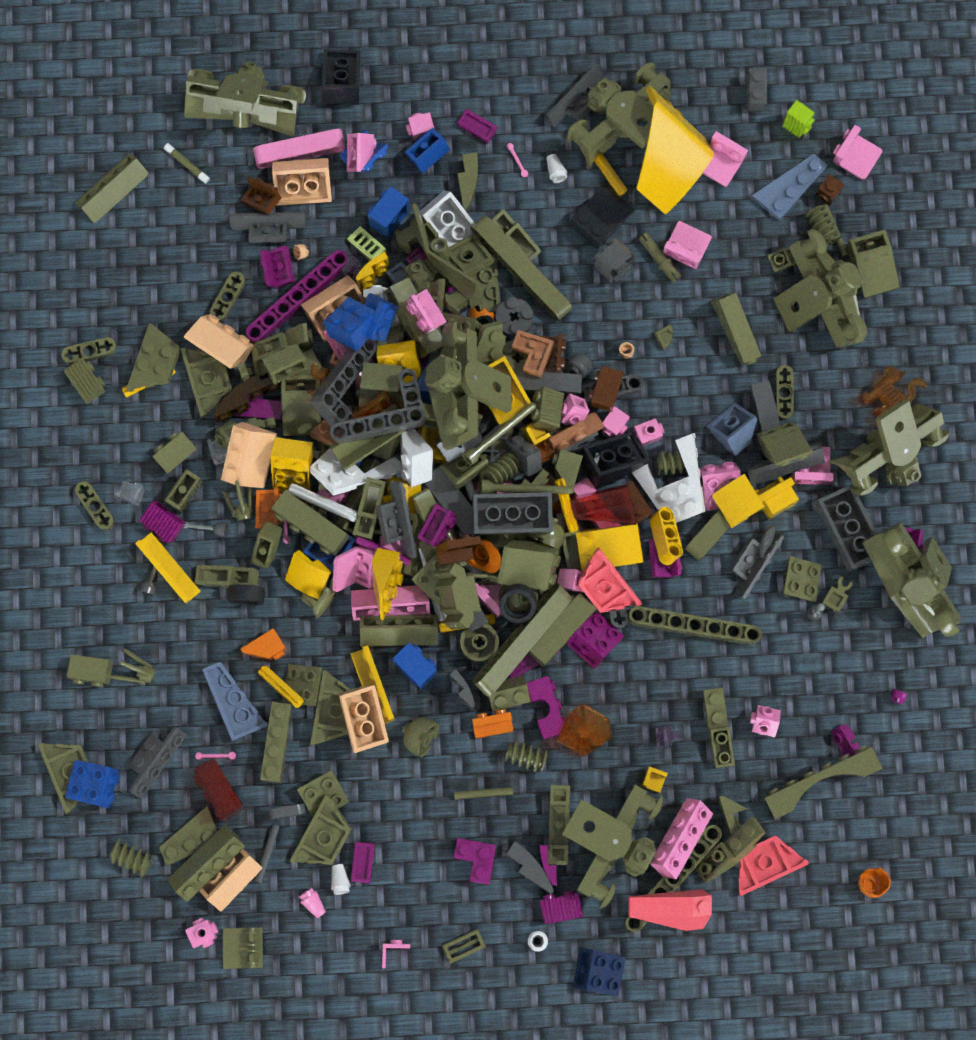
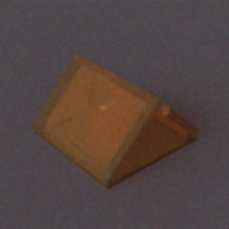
[352,390,401,419]

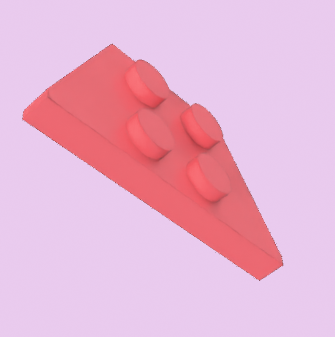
[577,547,642,613]
[739,836,809,896]

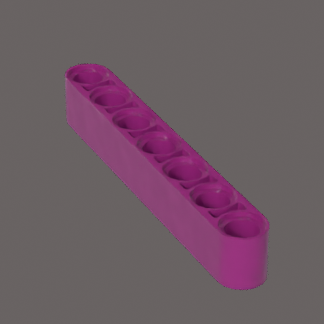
[246,250,349,344]

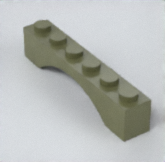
[765,745,883,819]

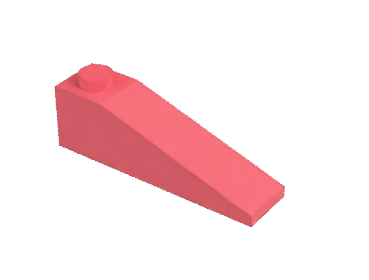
[628,889,712,931]

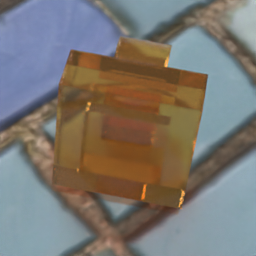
[535,439,554,463]

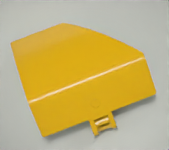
[636,85,714,214]

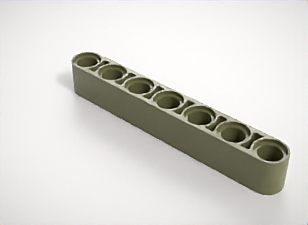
[470,215,573,321]
[473,583,572,697]
[628,606,762,645]
[624,825,722,932]

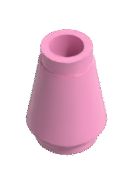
[299,887,326,918]

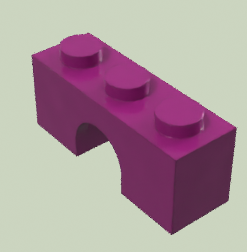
[526,676,568,740]

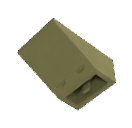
[846,230,900,298]
[281,375,321,436]
[757,421,813,467]

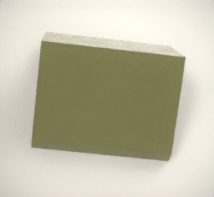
[360,362,403,392]
[439,454,489,490]

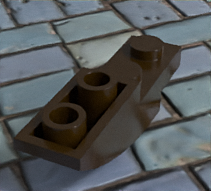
[213,374,281,423]

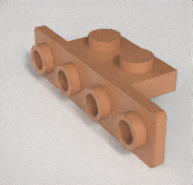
[535,412,604,461]

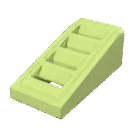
[347,226,387,261]

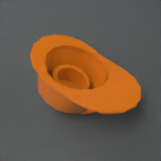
[466,539,501,573]

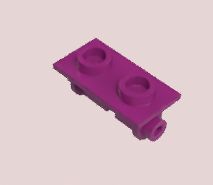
[830,723,861,757]

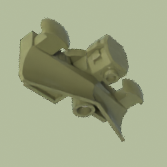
[184,62,306,137]
[566,62,670,169]
[395,203,494,315]
[774,229,867,348]
[425,321,511,450]
[829,399,949,495]
[863,522,961,638]
[562,785,664,909]

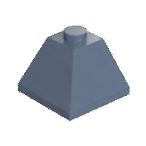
[706,403,757,456]

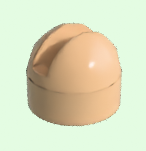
[293,244,309,260]
[619,342,634,359]

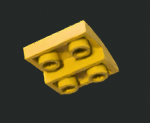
[356,252,389,291]
[712,474,765,528]
[285,550,331,599]

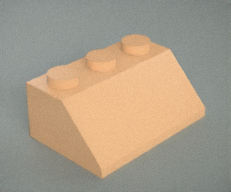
[272,158,332,206]
[301,275,365,342]
[184,314,254,369]
[221,422,277,488]
[339,685,389,753]
[199,849,262,911]

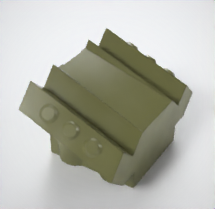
[433,563,481,629]

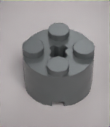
[594,238,637,283]
[495,297,533,340]

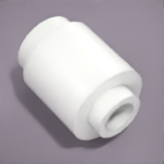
[527,931,548,951]

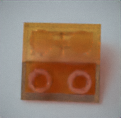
[557,704,613,757]

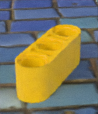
[650,507,683,565]

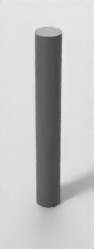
[254,824,280,883]

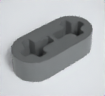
[609,606,628,629]
[268,804,306,820]

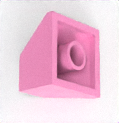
[347,133,376,172]

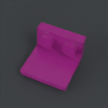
[566,611,624,669]

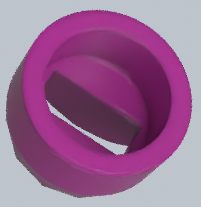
[891,689,908,704]

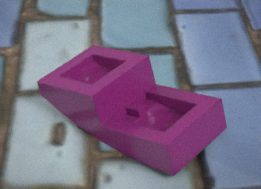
[539,845,557,886]

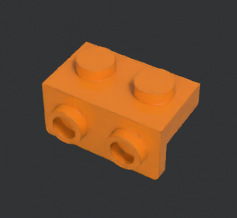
[255,488,283,529]
[472,709,513,738]

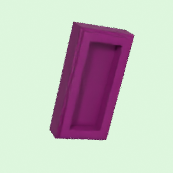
[457,108,498,144]
[351,842,375,884]

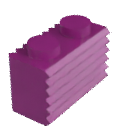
[139,500,187,543]
[539,890,583,925]

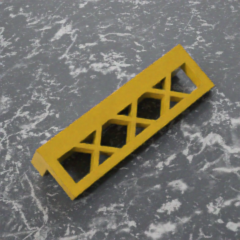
[135,533,201,604]
[351,645,395,724]

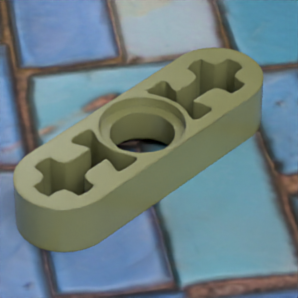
[210,272,245,323]
[61,337,117,365]
[775,365,794,421]
[75,481,115,531]

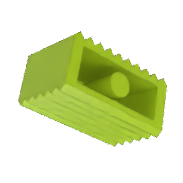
[782,100,815,138]

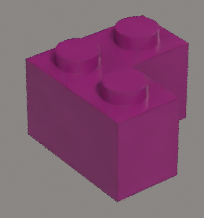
[454,838,496,885]

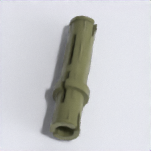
[638,232,681,283]

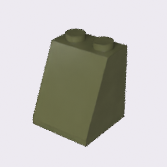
[497,538,561,590]

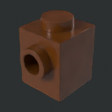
[815,174,844,206]

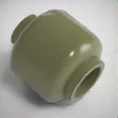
[215,421,238,449]

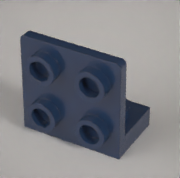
[573,948,625,996]

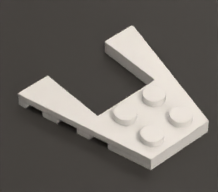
[632,433,705,523]
[310,448,402,496]

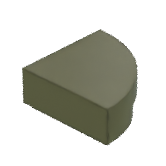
[654,324,673,350]

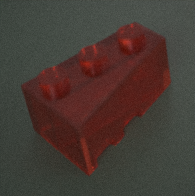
[570,484,637,525]
[193,758,246,822]

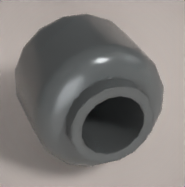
[565,353,593,380]

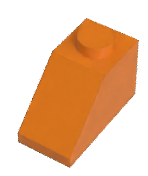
[241,628,287,661]

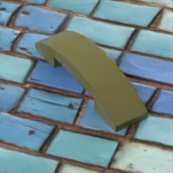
[548,785,570,865]

